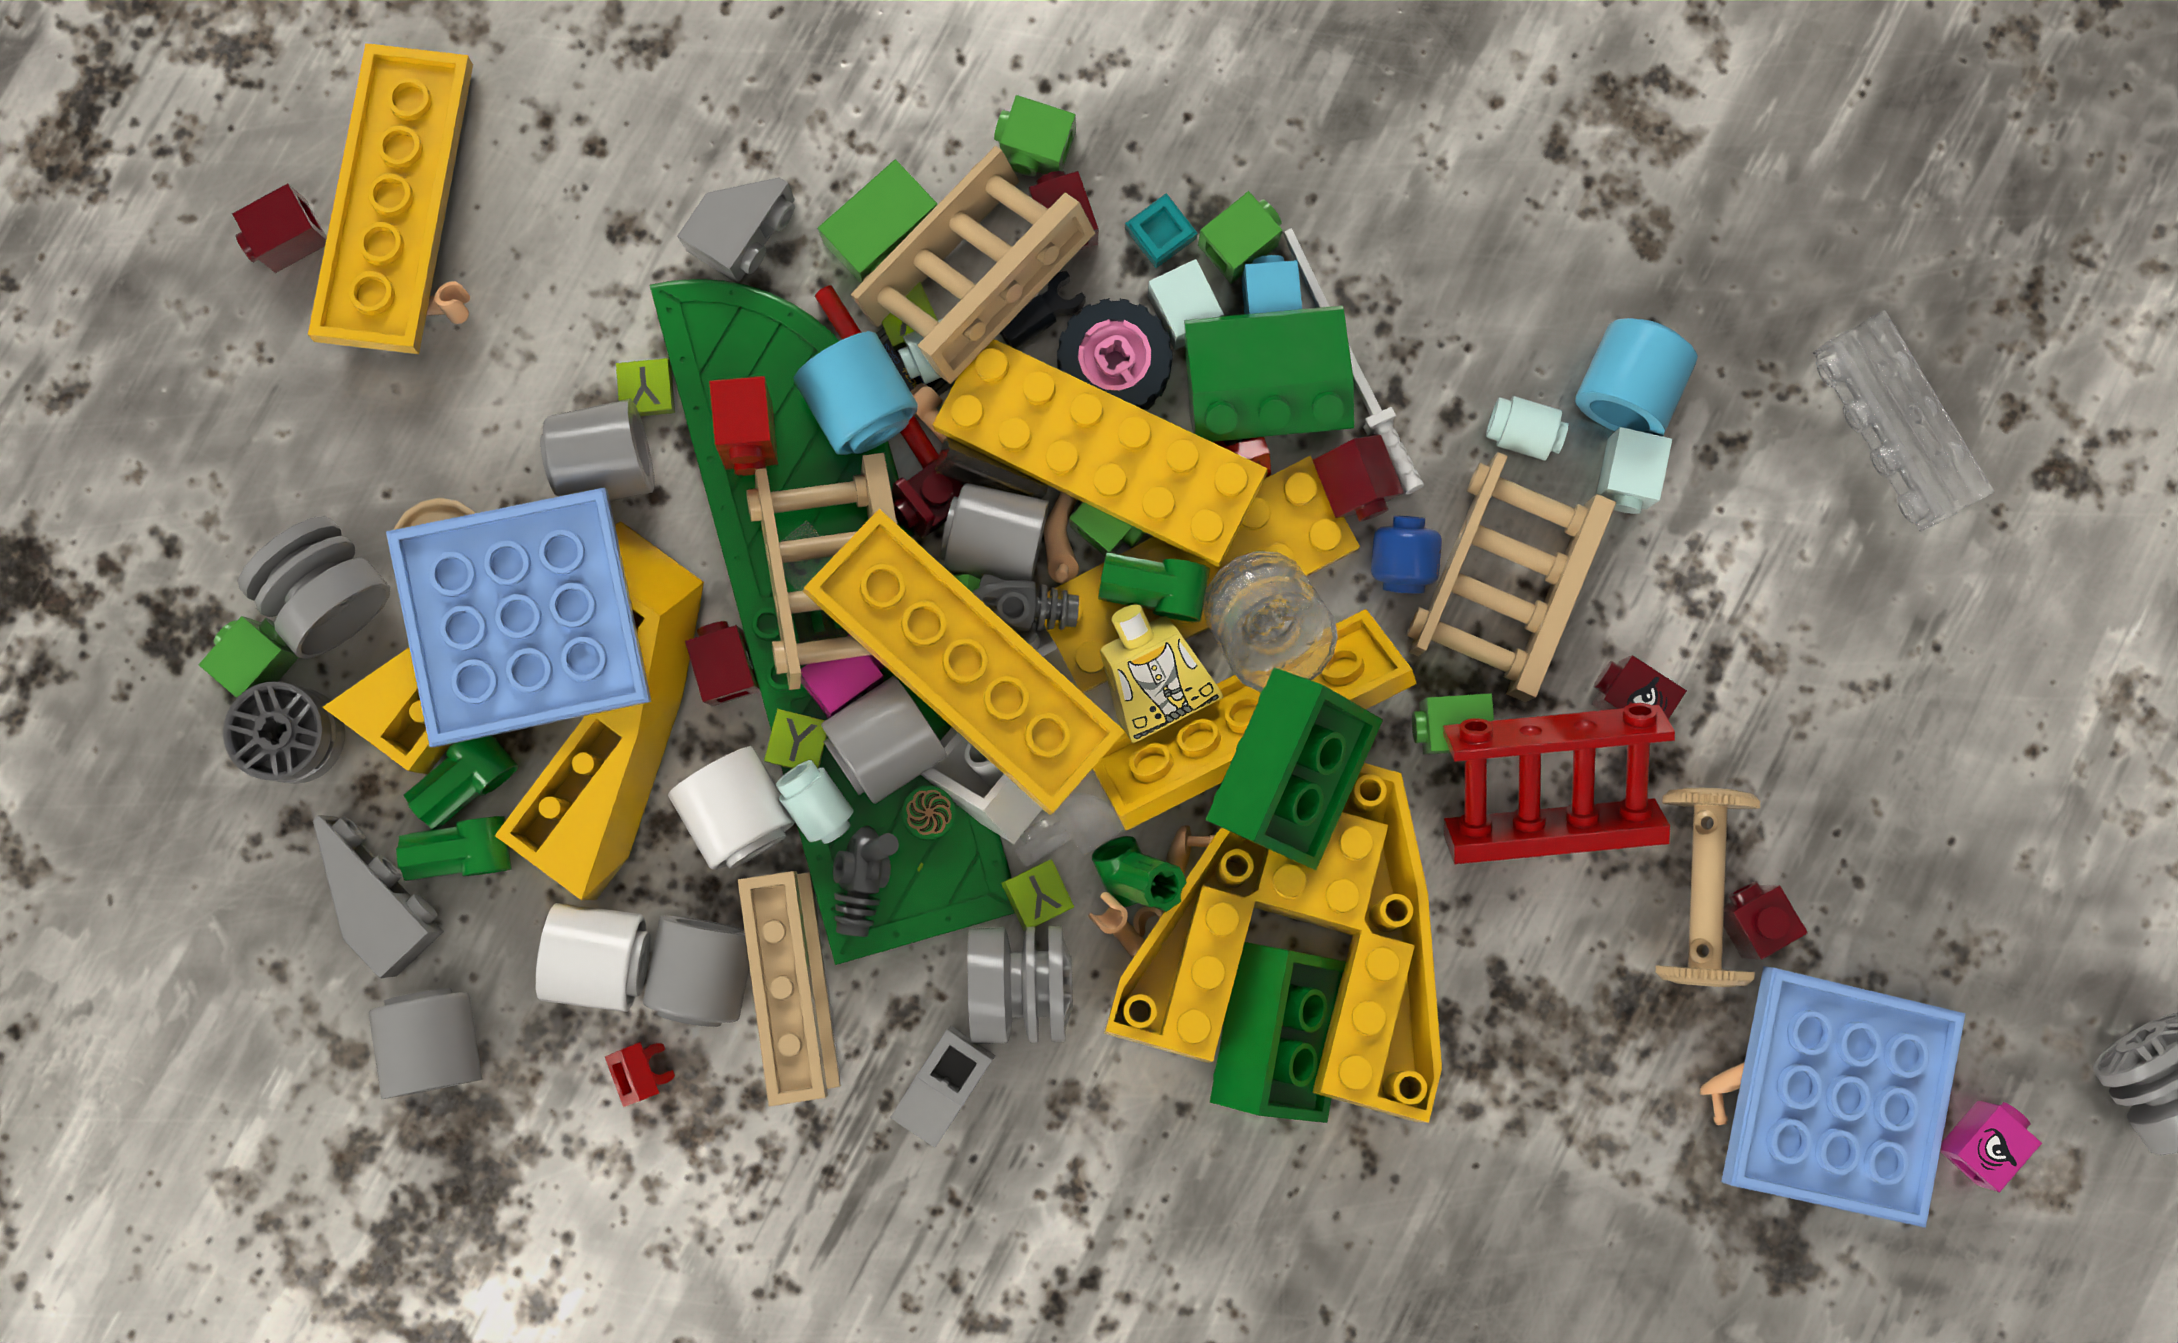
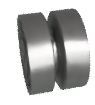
[223,682,345,784]

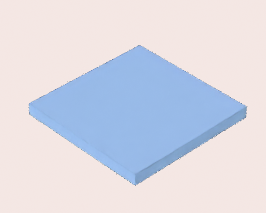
[386,487,651,747]
[1721,966,1966,1228]

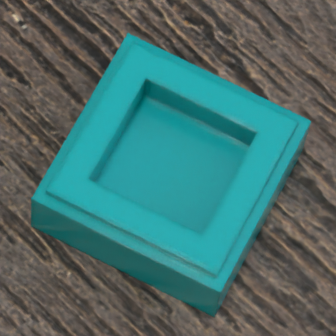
[1125,193,1198,268]

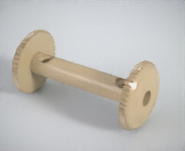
[1655,788,1760,987]

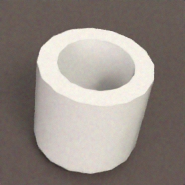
[668,746,795,870]
[536,903,650,1012]

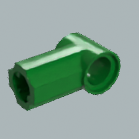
[1098,553,1210,622]
[403,735,519,830]
[396,816,512,881]
[1092,836,1187,912]

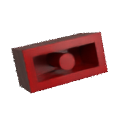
[709,376,778,475]

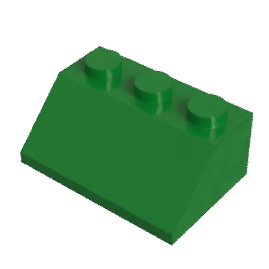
[1184,305,1354,442]
[1205,667,1383,870]
[1210,942,1346,1123]

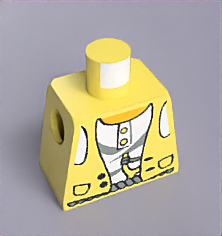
[1100,605,1224,744]

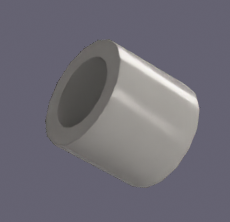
[540,399,654,501]
[940,483,1049,582]
[821,676,947,804]
[643,916,750,1027]
[369,988,483,1099]

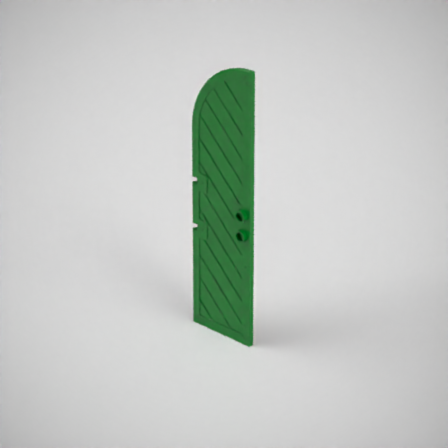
[649,279,1015,965]

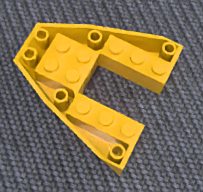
[323,521,704,901]
[1104,763,1442,1123]

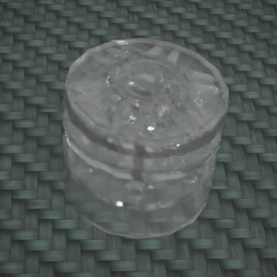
[1203,551,1338,692]

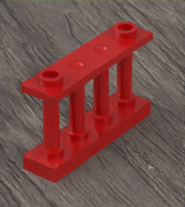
[1443,703,1675,865]

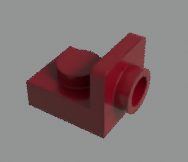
[891,457,963,539]

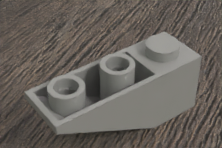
[313,815,444,978]

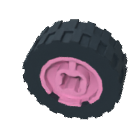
[1057,298,1173,410]

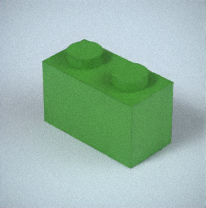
[817,159,938,283]

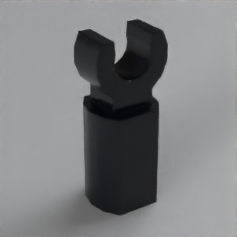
[999,271,1086,349]

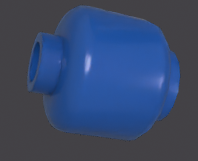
[1371,516,1442,593]

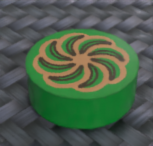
[902,786,956,840]

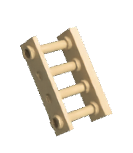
[850,146,1095,384]
[1406,452,1616,702]
[746,453,897,690]
[738,871,841,1107]

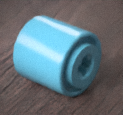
[1575,318,1698,436]
[793,331,918,455]

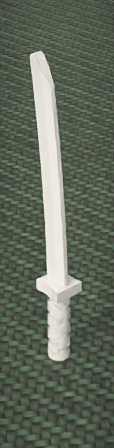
[1283,228,1424,495]

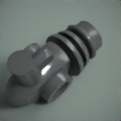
[972,574,1079,632]
[833,825,899,937]

